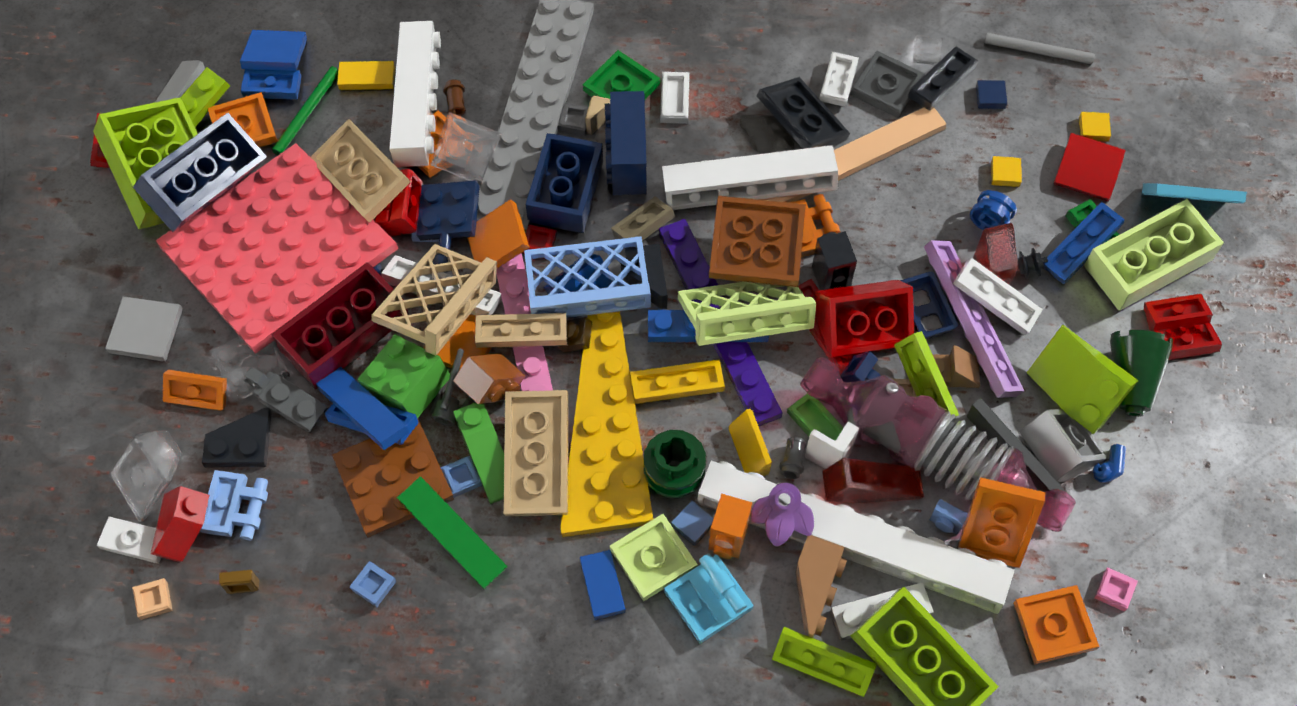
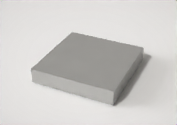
[105,296,183,362]

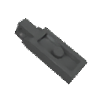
[244,366,328,433]

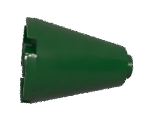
[1110,330,1173,417]

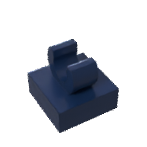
[839,351,881,388]

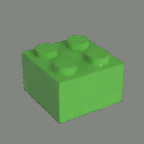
[357,334,450,419]

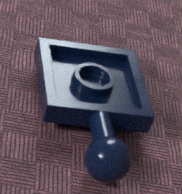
[416,180,480,273]

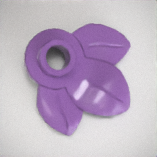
[751,483,814,546]

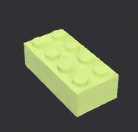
[1084,199,1224,311]

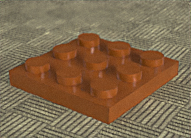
[709,196,806,287]
[332,419,454,538]

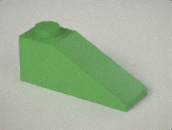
[453,402,504,504]

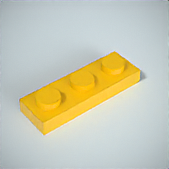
[630,359,725,404]

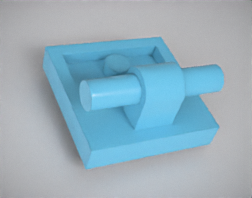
[664,553,754,644]

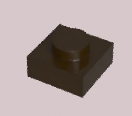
[558,317,592,353]

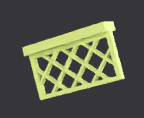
[678,282,816,346]

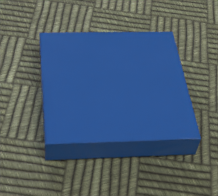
[240,30,307,71]

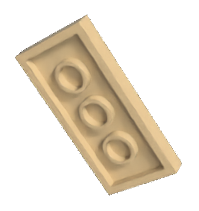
[311,119,411,223]
[504,390,568,516]

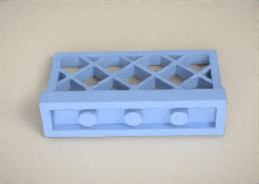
[524,236,651,318]

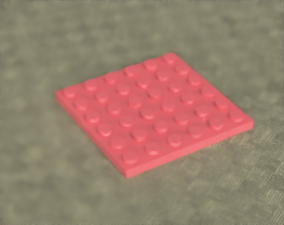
[156,143,398,354]

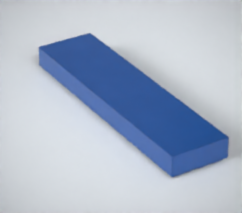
[316,367,409,450]

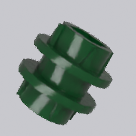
[644,430,706,498]

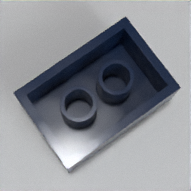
[605,91,647,195]
[525,133,603,233]

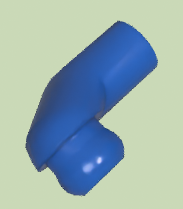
[1093,444,1126,483]

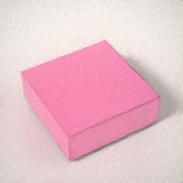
[1094,567,1138,612]

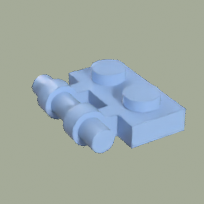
[200,470,268,541]

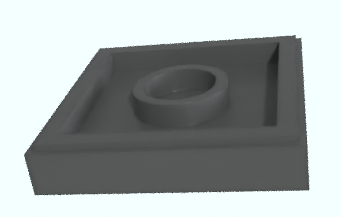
[850,51,925,118]

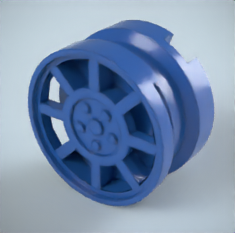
[970,190,1017,234]

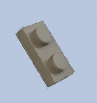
[611,196,675,241]

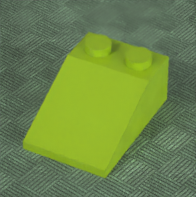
[1026,325,1138,434]

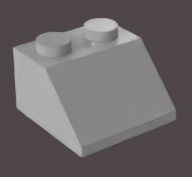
[1019,409,1108,482]

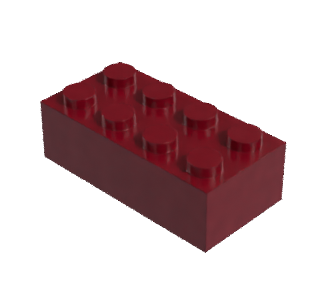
[272,262,409,390]

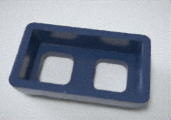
[900,272,958,339]

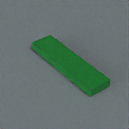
[397,476,508,590]

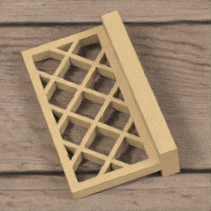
[372,244,497,356]

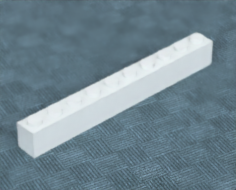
[697,461,1014,614]

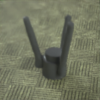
[430,349,474,426]

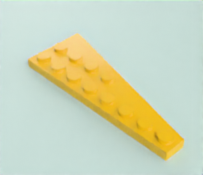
[561,311,653,537]

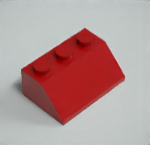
[815,280,914,357]

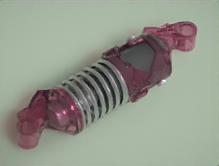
[800,357,1076,532]

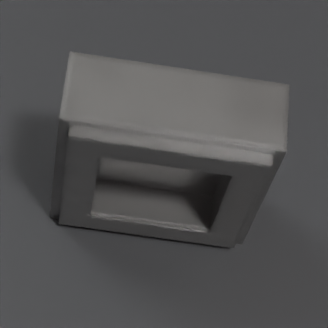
[558,103,588,136]

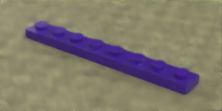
[659,219,783,426]

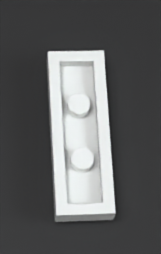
[953,258,1043,335]
[830,582,934,641]

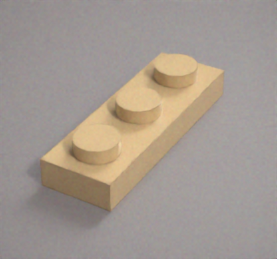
[475,313,567,348]

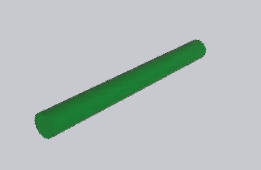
[272,66,339,156]

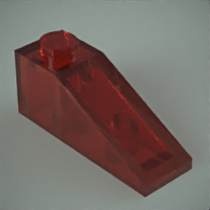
[822,458,924,503]

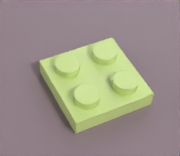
[610,514,698,602]

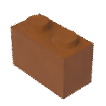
[453,353,525,404]

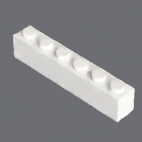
[390,21,441,167]
[662,145,838,210]

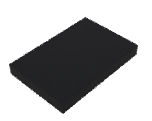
[757,77,850,149]

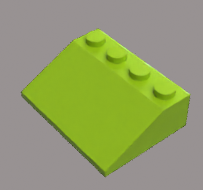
[93,97,198,230]

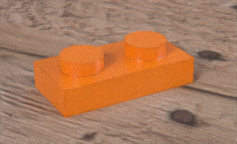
[163,370,227,411]

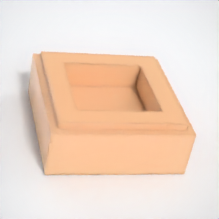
[132,578,173,620]

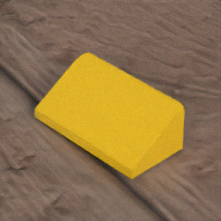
[729,409,772,476]

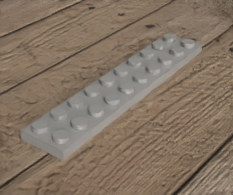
[476,0,594,233]

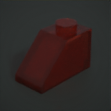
[973,223,1018,284]

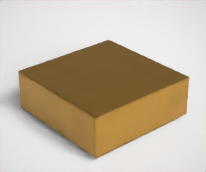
[219,569,259,594]

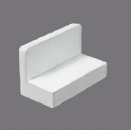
[805,422,859,476]

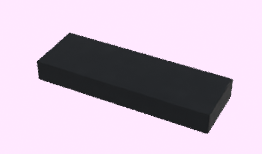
[908,46,978,111]

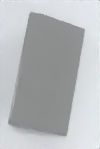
[155,60,205,102]

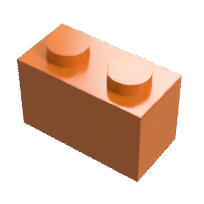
[708,493,753,559]

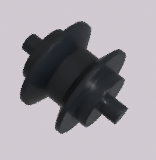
[1012,248,1048,280]

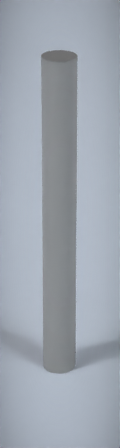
[984,33,1095,64]

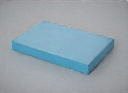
[1142,183,1247,203]

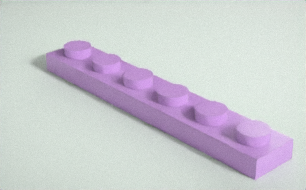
[924,240,1024,398]

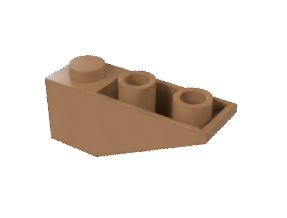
[795,535,847,638]

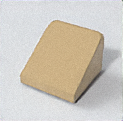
[585,96,610,135]

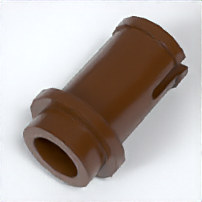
[443,79,466,117]

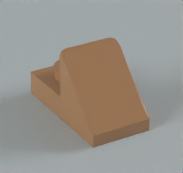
[932,345,980,388]

